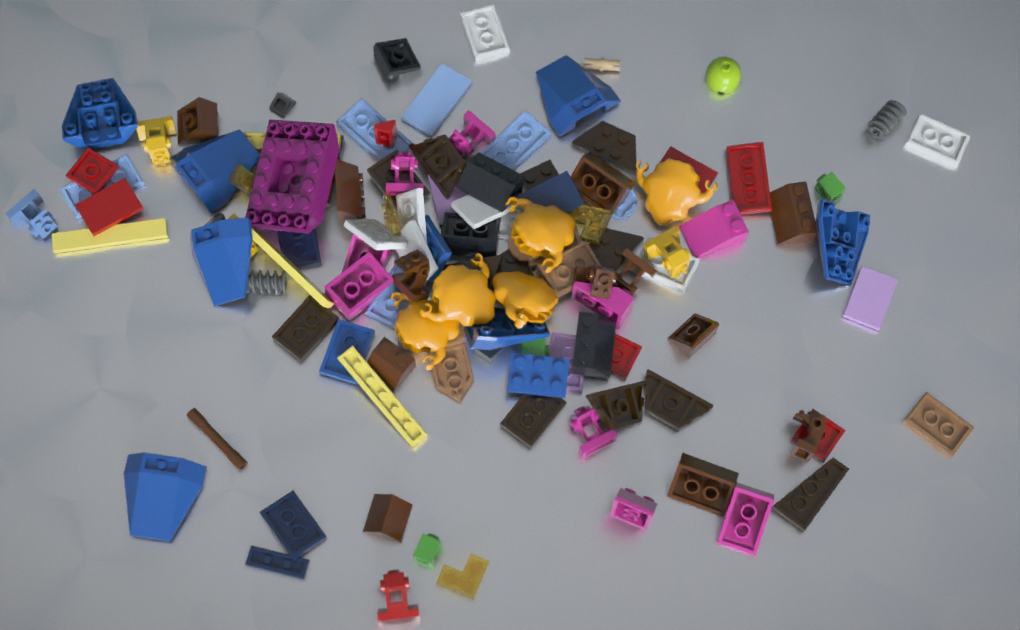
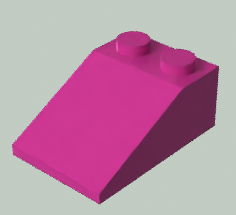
[679,200,749,258]
[341,233,392,273]
[324,252,394,322]
[571,281,635,329]
[717,482,774,556]
[610,488,657,530]

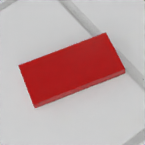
[727,142,772,215]

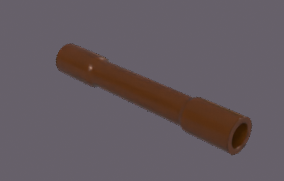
[187,408,248,471]

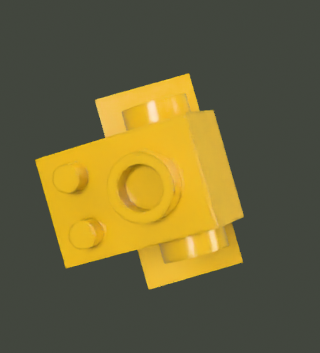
[136,115,177,164]
[643,227,690,279]

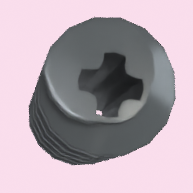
[867,100,907,141]
[246,270,287,295]

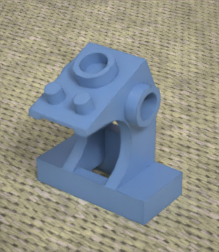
[5,189,57,239]

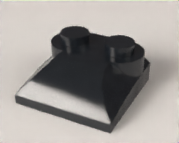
[373,38,421,80]

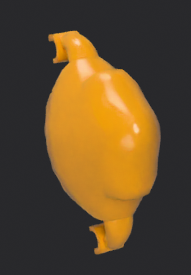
[636,158,718,226]
[506,197,576,273]
[419,253,496,327]
[492,271,559,329]
[391,292,460,370]

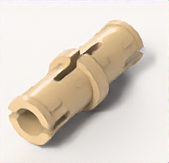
[584,57,621,72]

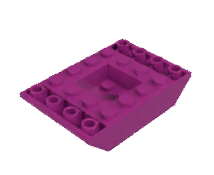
[245,119,340,234]

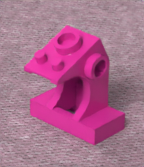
[449,110,496,157]
[385,151,424,196]
[570,406,618,458]

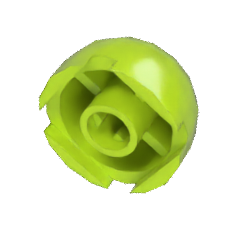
[705,56,741,94]

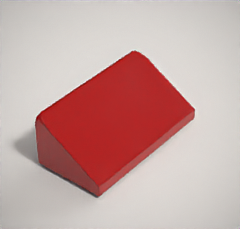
[374,120,398,148]

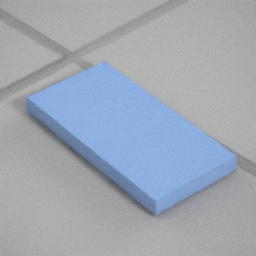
[401,63,472,138]
[336,98,413,161]
[480,110,552,171]
[60,154,145,220]
[365,257,430,330]

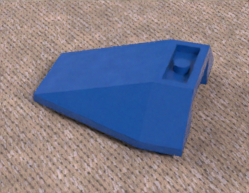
[536,55,621,137]
[62,78,138,150]
[169,129,260,214]
[815,199,870,285]
[190,217,253,306]
[464,307,550,350]
[124,452,207,542]

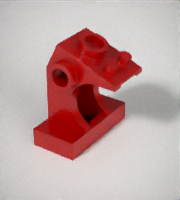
[377,570,419,622]

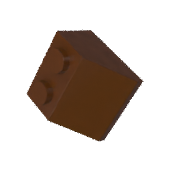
[177,97,219,145]
[367,337,416,394]

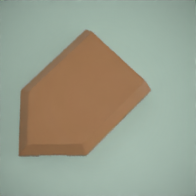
[428,343,474,402]

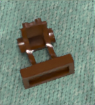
[612,248,657,295]
[392,249,430,302]
[573,265,617,299]
[790,410,826,462]

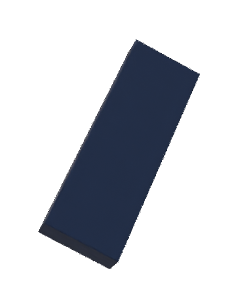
[245,545,310,580]

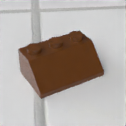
[570,151,636,217]
[335,159,366,227]
[770,181,817,246]
[667,453,739,517]

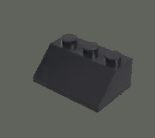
[456,152,525,212]
[441,212,501,258]
[571,312,616,378]

